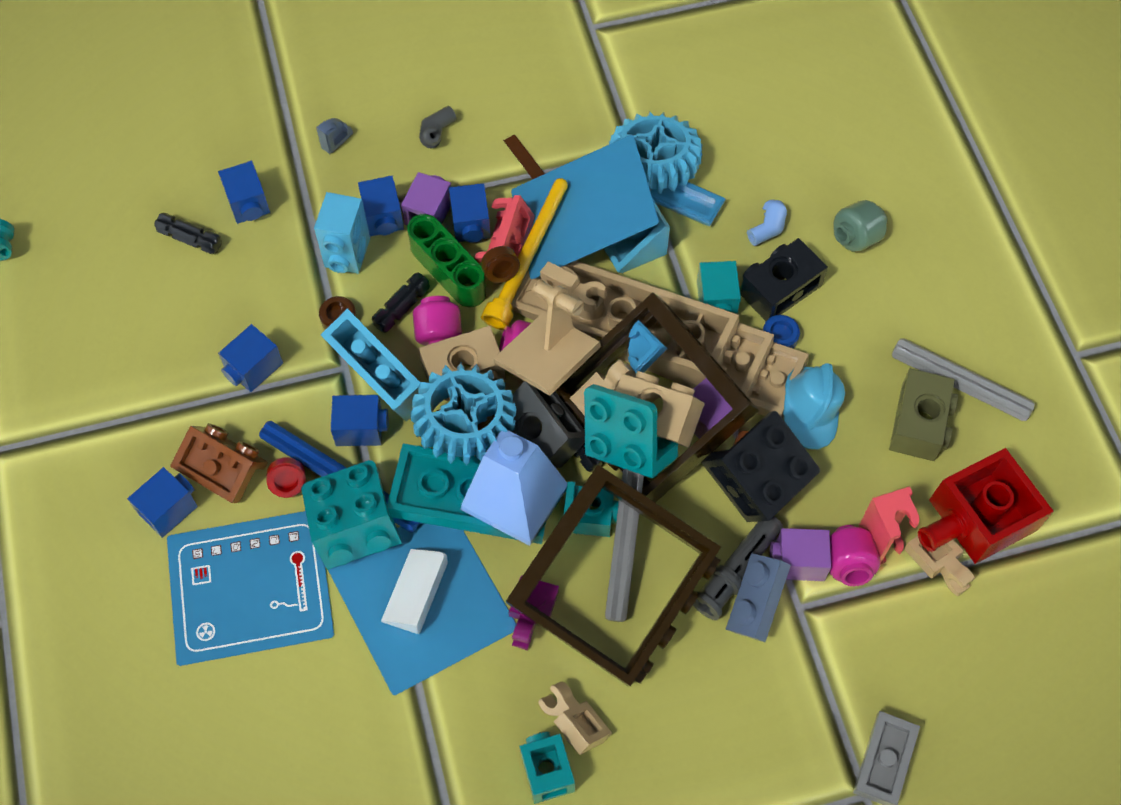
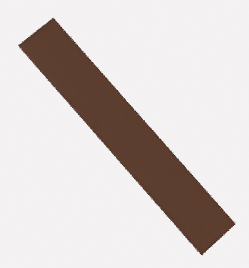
[503,135,545,179]

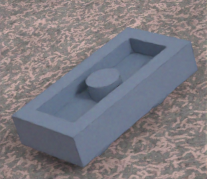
[726,553,791,642]

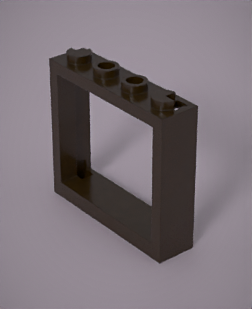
[557,292,759,503]
[506,465,721,686]

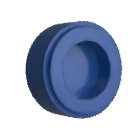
[763,315,800,348]

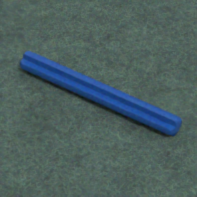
[259,421,420,532]

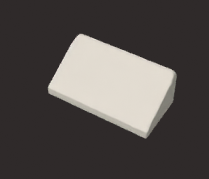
[381,549,448,634]

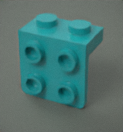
[584,384,678,478]
[301,460,402,570]

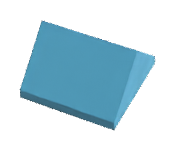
[604,200,670,273]

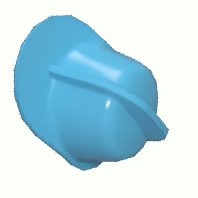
[783,363,845,450]

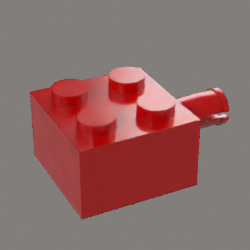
[918,448,1054,564]

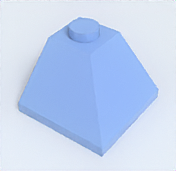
[461,430,567,546]

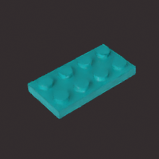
[387,443,546,544]

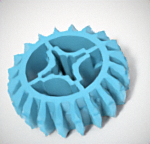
[609,112,702,194]
[411,363,517,466]

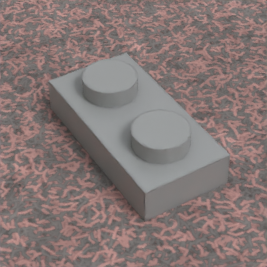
[853,711,920,805]

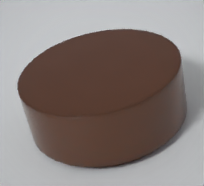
[481,246,520,283]
[319,296,357,330]

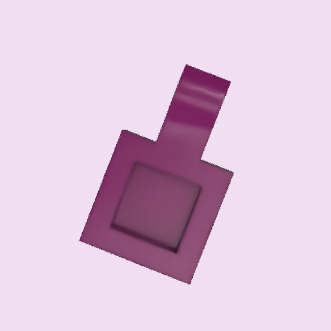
[509,575,559,650]

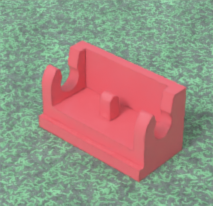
[474,195,535,276]
[858,486,919,565]

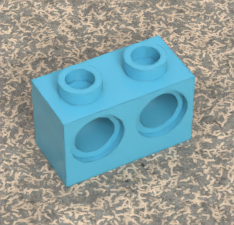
[314,192,370,274]

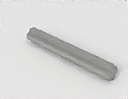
[892,338,1035,421]
[605,468,644,622]

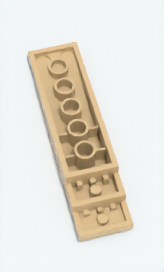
[511,261,809,419]

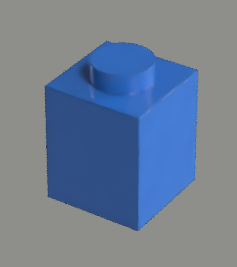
[218,161,270,224]
[358,175,404,237]
[449,183,491,243]
[218,324,283,392]
[331,395,389,446]
[127,467,198,538]

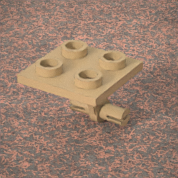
[493,280,601,396]

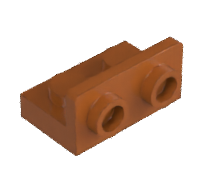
[170,423,268,503]

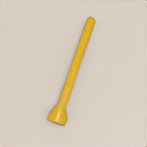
[481,178,568,330]

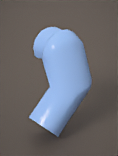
[747,199,787,246]

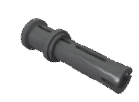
[693,516,783,620]

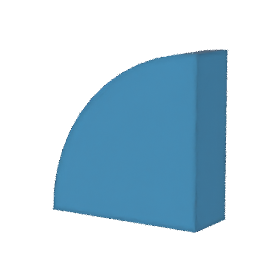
[628,320,667,373]

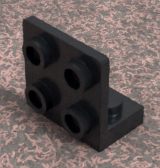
[701,411,820,522]

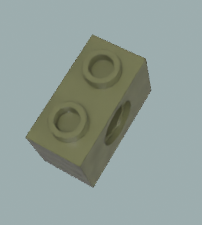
[889,368,958,461]

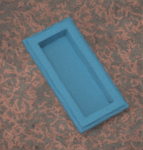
[650,182,726,226]

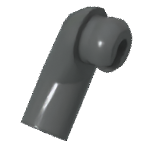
[419,106,457,148]

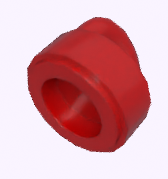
[266,457,306,498]

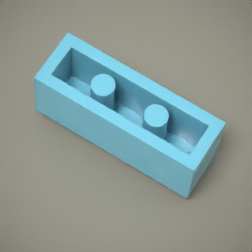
[320,309,421,422]

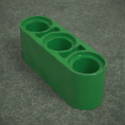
[407,214,486,308]

